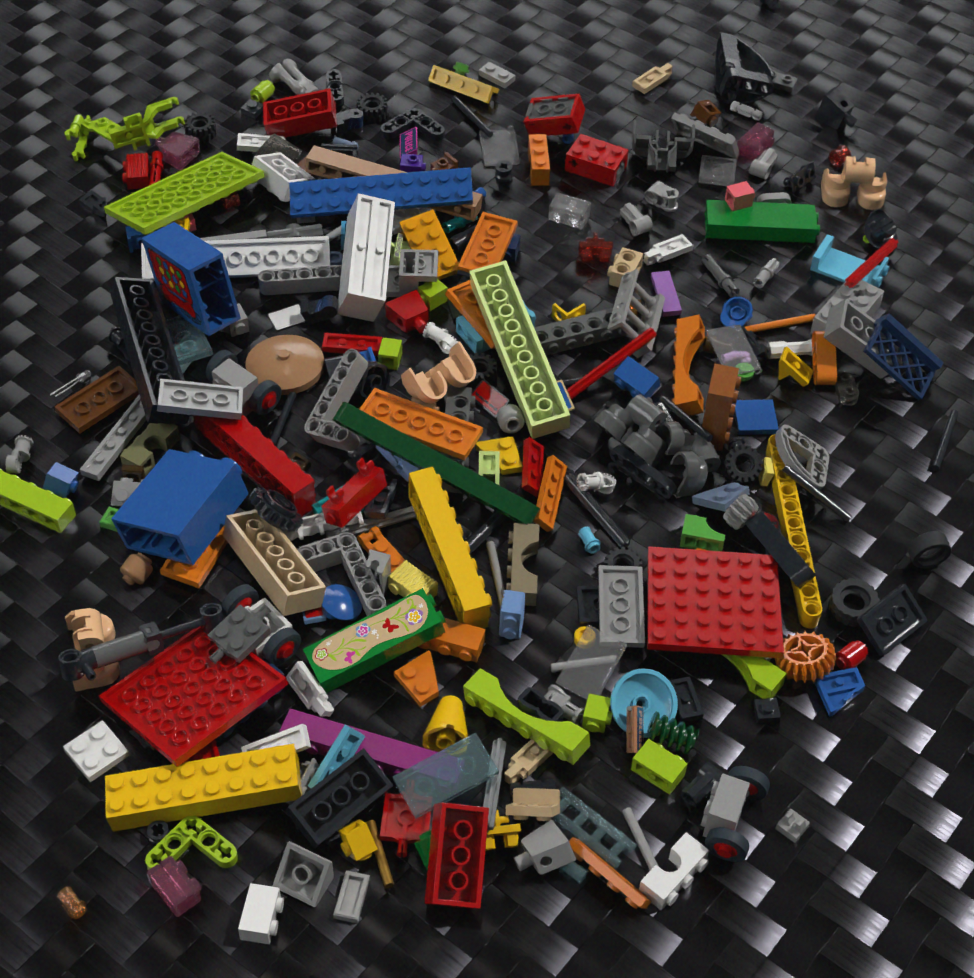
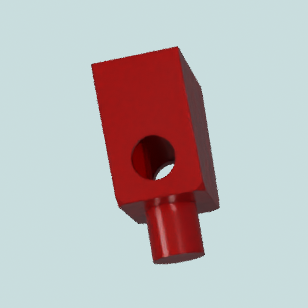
[385,290,428,333]

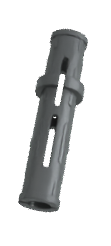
[701,254,740,298]

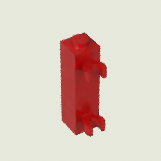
[321,458,387,528]

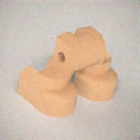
[821,156,887,210]
[401,342,476,404]
[65,608,120,691]

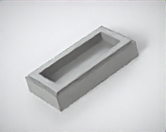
[333,870,370,923]

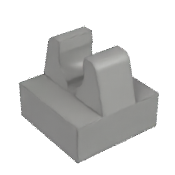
[775,808,810,843]

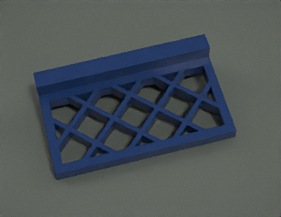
[863,314,944,400]

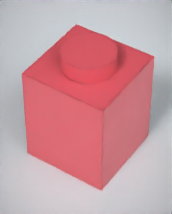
[725,181,755,211]

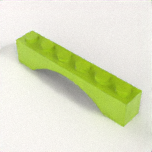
[721,654,787,699]
[463,668,590,765]

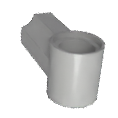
[749,148,778,180]
[620,203,653,236]

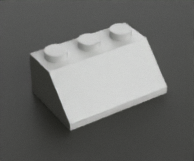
[252,152,315,202]

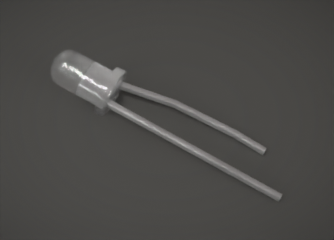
[50,370,91,397]

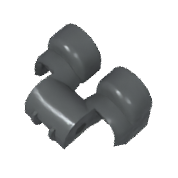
[631,121,695,174]
[594,394,668,468]
[655,421,721,497]

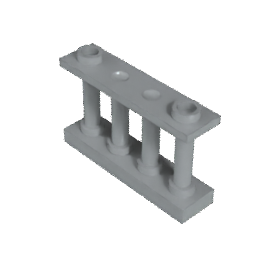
[608,269,665,358]

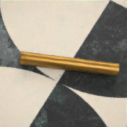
[366,820,394,888]

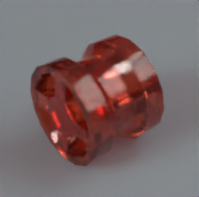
[829,145,851,167]
[220,191,240,210]

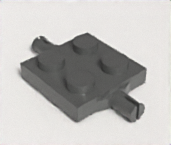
[208,604,272,664]

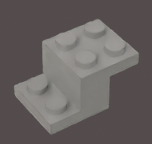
[386,249,438,297]

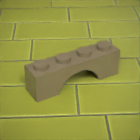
[506,523,539,606]

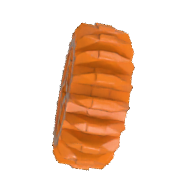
[775,631,836,683]

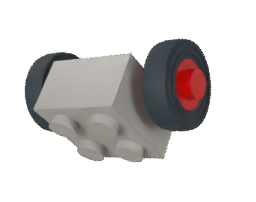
[206,350,281,416]
[701,766,770,862]

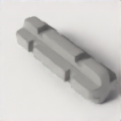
[730,101,762,121]

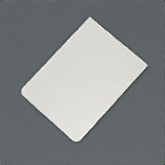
[268,304,305,330]

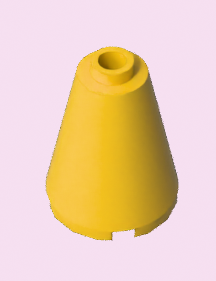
[423,695,469,758]

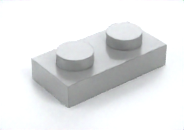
[479,62,515,88]

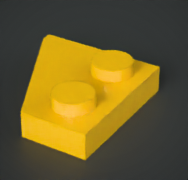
[475,436,522,475]

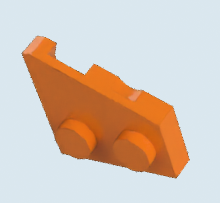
[394,650,439,707]

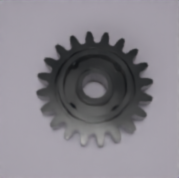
[249,487,303,532]

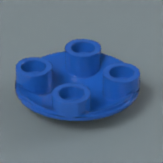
[322,584,362,621]

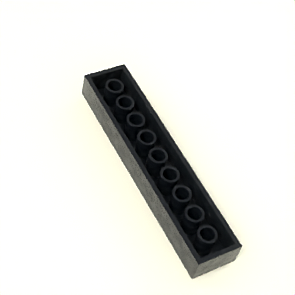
[111,277,190,424]

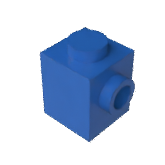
[43,462,79,498]

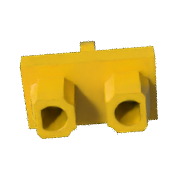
[485,810,521,851]

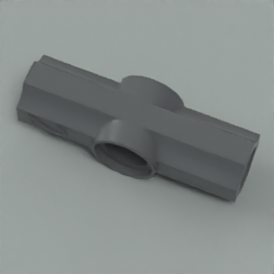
[266,223,323,238]

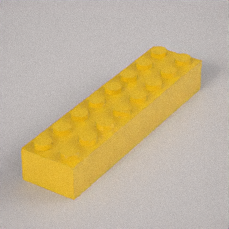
[409,467,492,628]
[105,744,302,832]

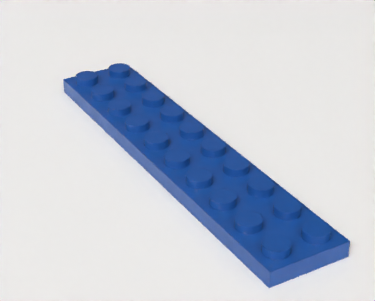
[289,167,473,218]

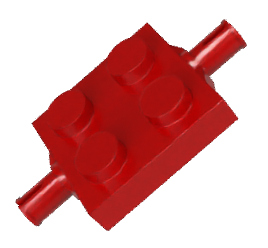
[380,780,433,857]

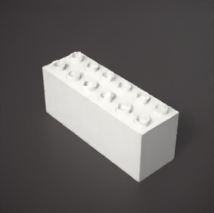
[337,193,395,322]

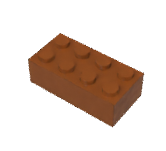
[702,364,741,451]

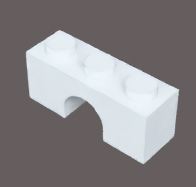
[639,832,709,910]

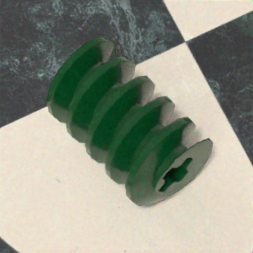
[647,711,699,755]

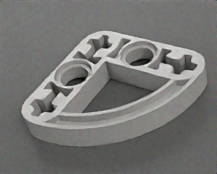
[775,425,829,490]

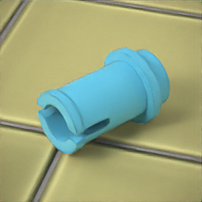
[578,527,601,554]

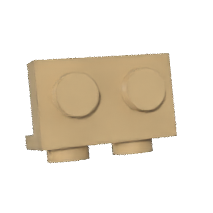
[506,788,560,821]

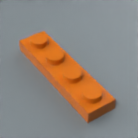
[533,455,567,532]
[569,837,652,909]

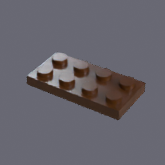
[54,366,139,433]

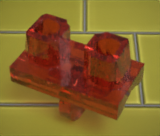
[578,232,613,262]

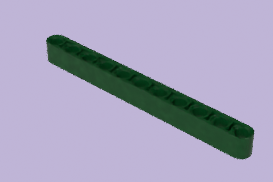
[332,402,540,525]

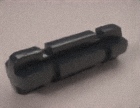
[509,779,556,797]

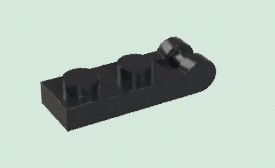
[364,479,400,519]

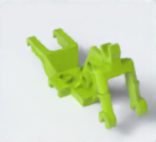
[64,97,185,161]

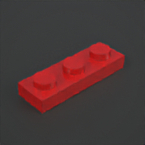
[322,333,382,356]
[522,437,544,497]

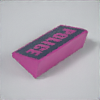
[400,127,417,159]

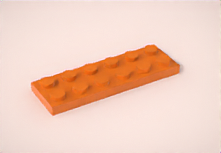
[360,388,483,461]

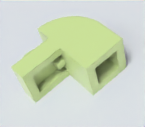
[478,451,500,485]

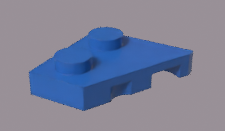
[814,667,865,717]

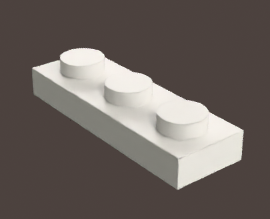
[241,724,311,753]

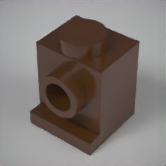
[690,100,721,127]
[430,152,458,171]

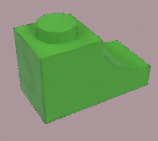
[680,514,725,551]

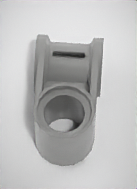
[644,181,679,212]

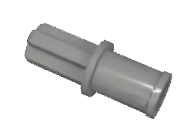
[753,258,779,288]

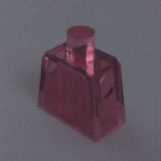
[155,132,200,171]

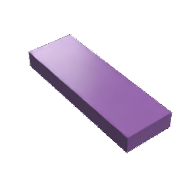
[651,271,682,317]

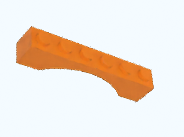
[672,315,705,416]

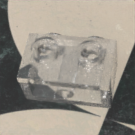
[548,193,591,229]

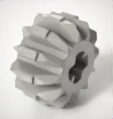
[723,494,759,530]

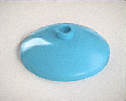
[610,669,678,738]

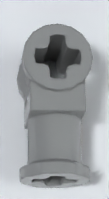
[544,685,585,725]

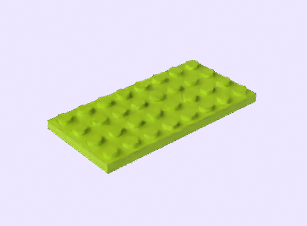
[104,152,265,235]

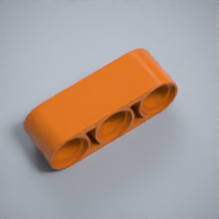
[812,331,837,386]

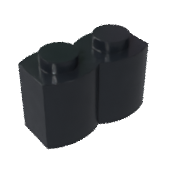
[517,687,564,722]

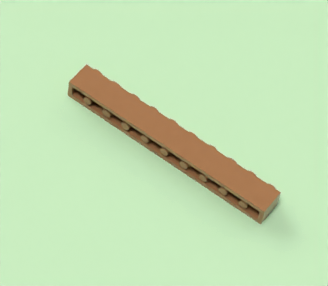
[306,145,483,221]

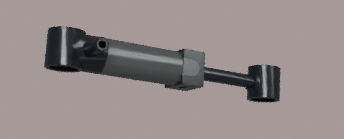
[58,603,224,681]

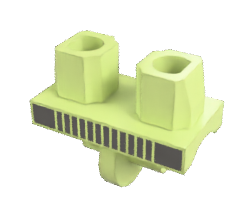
[389,233,410,266]

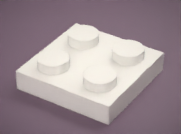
[63,720,130,782]

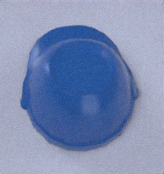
[720,297,753,329]

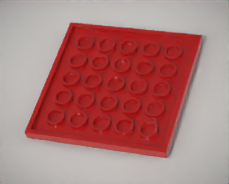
[647,546,784,659]
[99,627,288,767]

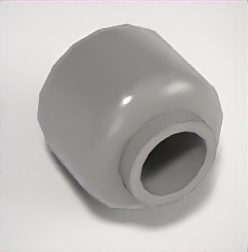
[497,404,525,434]

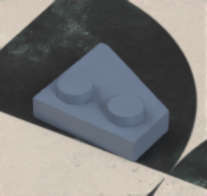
[692,483,750,512]

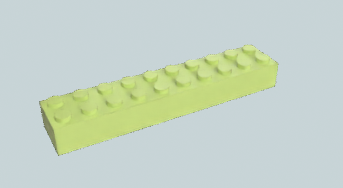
[469,261,570,439]

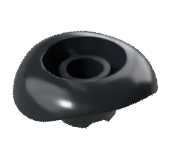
[864,209,898,248]

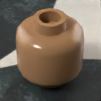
[120,552,153,586]

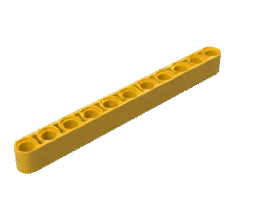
[766,434,822,629]

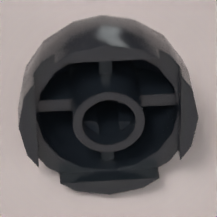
[355,361,391,399]

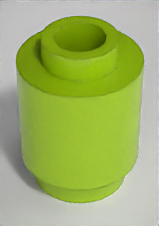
[250,80,275,104]

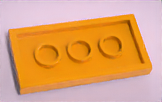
[399,209,459,280]

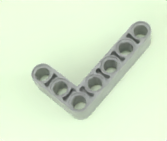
[304,349,368,451]
[298,532,386,616]

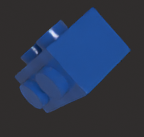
[613,356,660,398]

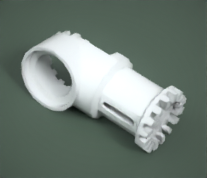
[423,322,458,354]
[577,472,616,494]

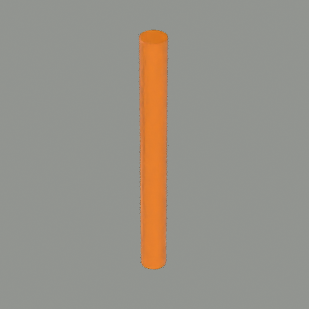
[743,313,816,333]

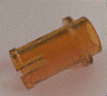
[57,886,87,919]

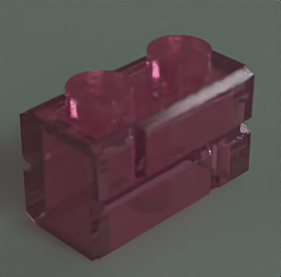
[738,122,775,161]
[147,856,202,917]

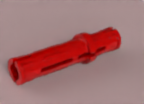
[149,151,163,185]

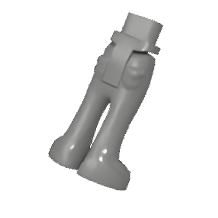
[269,59,319,95]

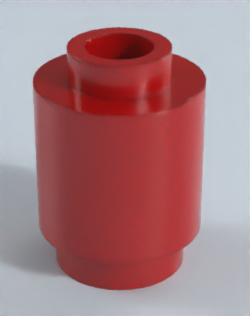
[835,640,868,670]

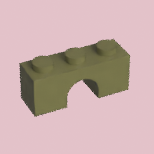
[120,423,180,476]

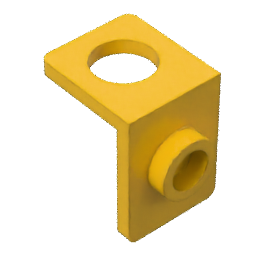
[552,303,586,322]

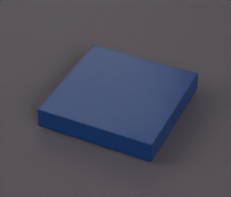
[734,399,779,435]

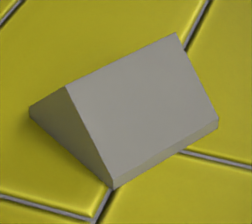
[272,841,334,907]

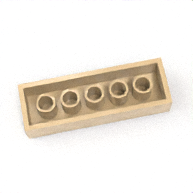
[223,510,326,616]

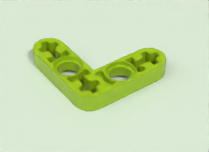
[145,816,238,874]

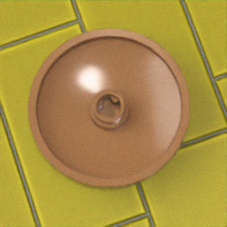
[246,335,324,395]

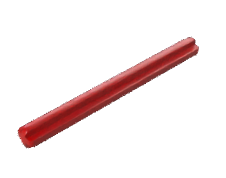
[844,238,899,288]
[566,327,657,399]

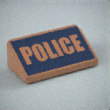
[626,705,644,753]

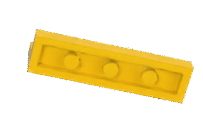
[428,65,499,103]

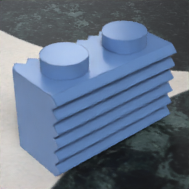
[499,590,525,639]

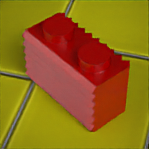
[123,152,150,190]

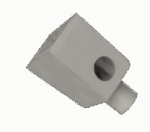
[514,820,576,874]

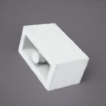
[238,883,284,944]

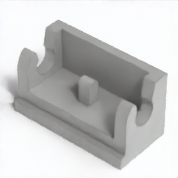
[366,549,391,596]

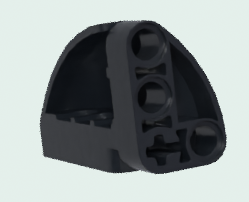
[715,32,774,104]

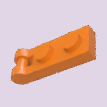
[357,526,405,573]

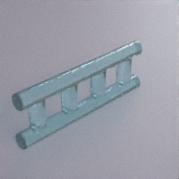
[553,787,637,868]

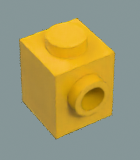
[338,819,378,861]

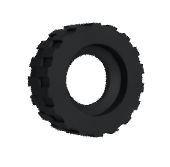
[829,578,880,627]

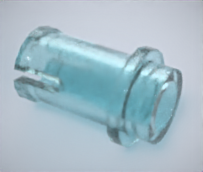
[559,861,589,884]

